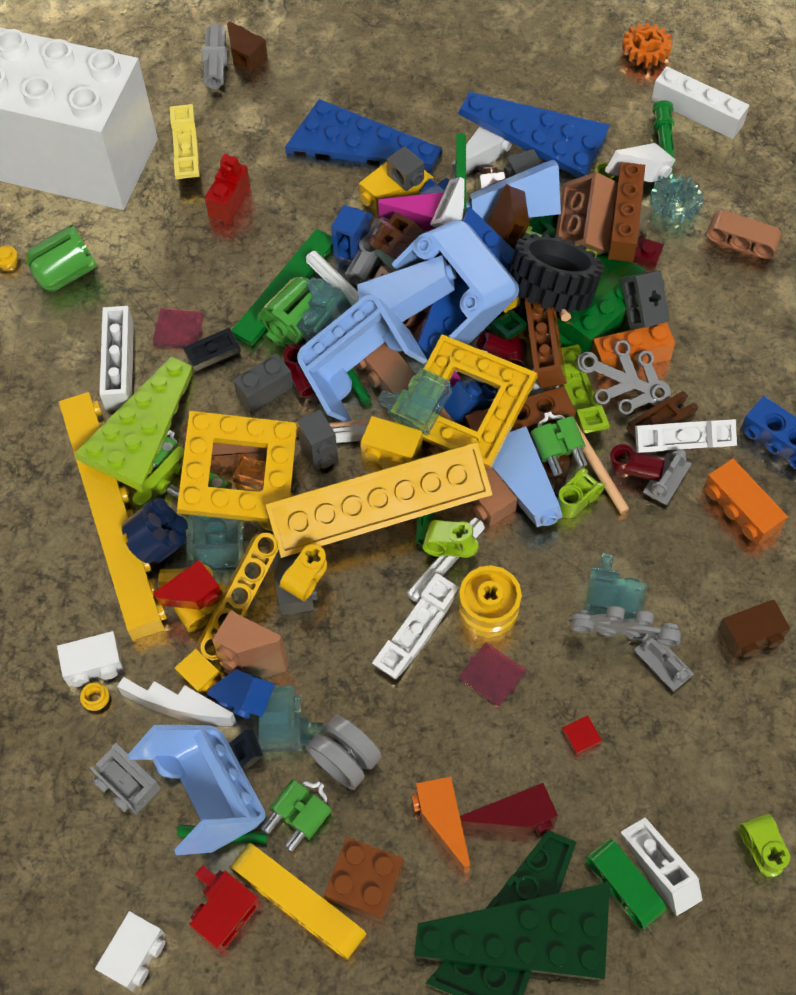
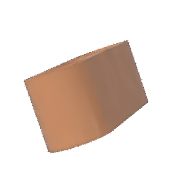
[706,210,782,259]

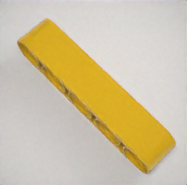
[197,533,279,660]
[229,843,367,960]

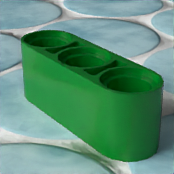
[585,838,667,930]

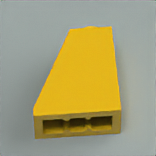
[359,161,434,212]

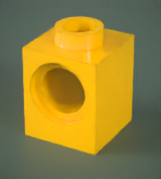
[175,648,222,697]

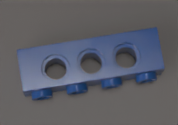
[740,396,796,469]

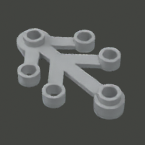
[575,340,671,415]
[569,606,681,646]

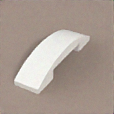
[635,419,737,453]
[372,573,460,680]

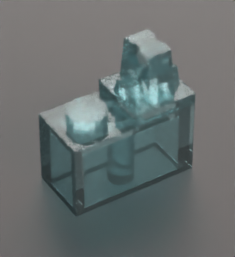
[296,277,352,342]
[378,368,453,436]
[584,553,647,619]
[259,686,324,752]

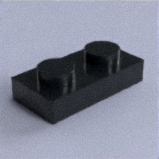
[183,327,241,372]

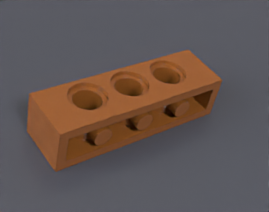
[608,162,646,262]
[524,297,567,389]
[465,386,576,438]

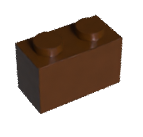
[718,599,790,658]

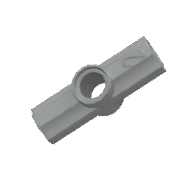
[202,24,227,89]
[345,217,389,286]

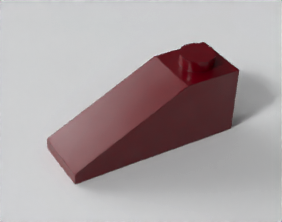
[460,783,558,835]

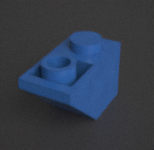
[440,381,496,422]
[206,669,275,719]

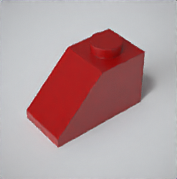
[153,560,223,610]

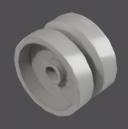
[306,714,382,790]

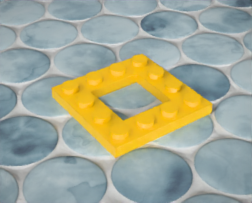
[395,334,538,469]
[177,411,297,523]

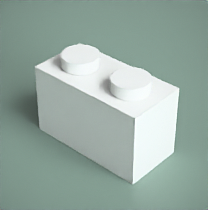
[57,631,125,687]
[95,911,166,992]

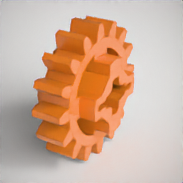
[622,22,673,67]

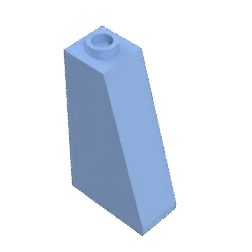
[466,160,561,223]
[357,255,456,322]
[492,426,563,527]

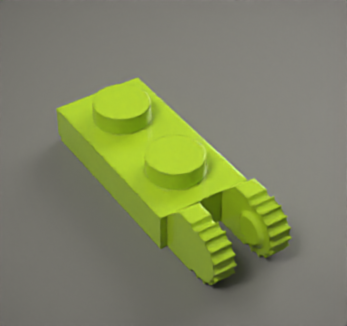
[132,446,185,511]

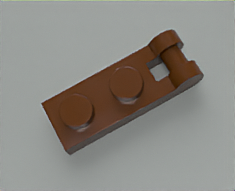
[368,220,439,261]

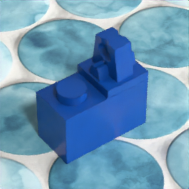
[331,205,373,263]

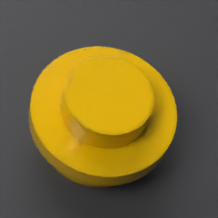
[0,245,18,269]

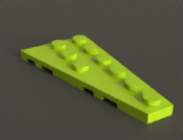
[75,356,193,493]

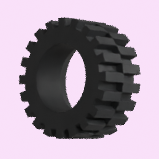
[508,234,604,313]

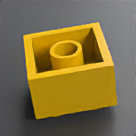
[360,416,423,473]

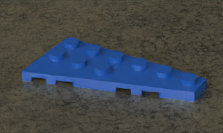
[458,92,610,178]
[285,99,442,170]
[416,206,515,360]

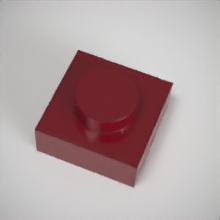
[633,237,664,268]

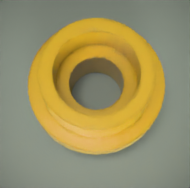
[80,682,109,711]

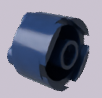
[122,498,189,564]

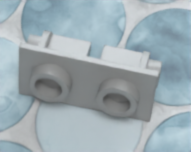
[643,449,691,505]
[633,634,694,692]

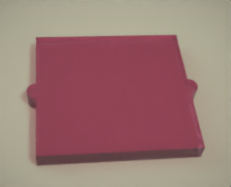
[152,308,204,348]
[458,642,526,708]

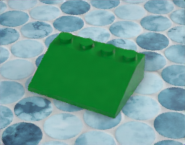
[556,254,647,352]

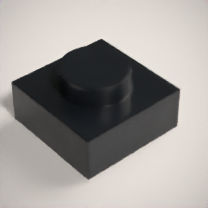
[229,730,263,770]

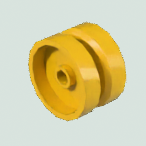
[458,565,522,638]

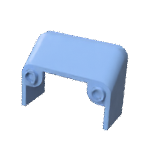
[392,220,519,344]
[297,295,428,421]
[128,725,266,855]

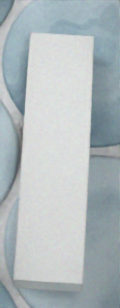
[430,177,464,260]
[117,677,236,727]

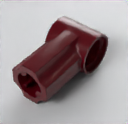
[476,331,526,368]
[283,344,315,398]
[610,444,665,482]

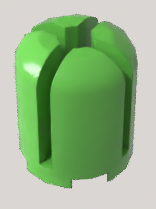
[25,224,98,292]
[257,277,329,348]

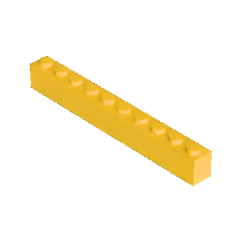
[58,392,167,641]

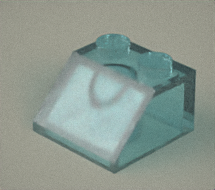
[186,515,245,570]

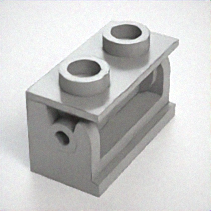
[89,743,161,815]

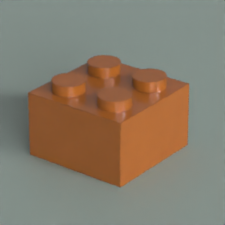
[324,837,404,924]

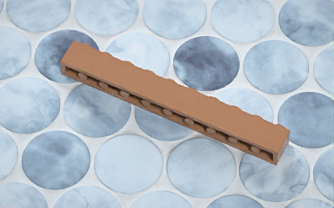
[357,342,517,527]

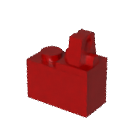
[204,153,251,223]
[189,865,261,953]

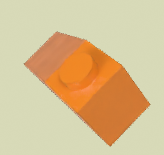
[411,777,470,873]

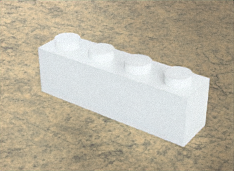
[651,66,750,139]
[100,306,134,411]

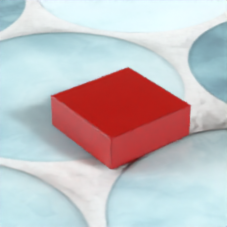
[561,715,602,756]

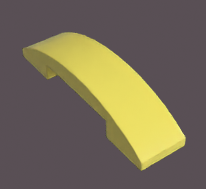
[169,104,200,179]

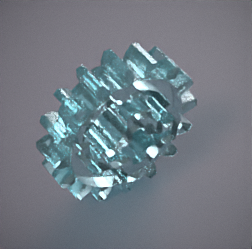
[650,174,704,223]

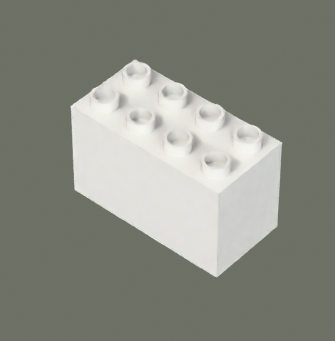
[0,27,158,210]

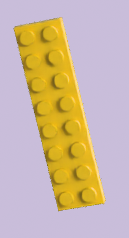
[265,442,493,558]

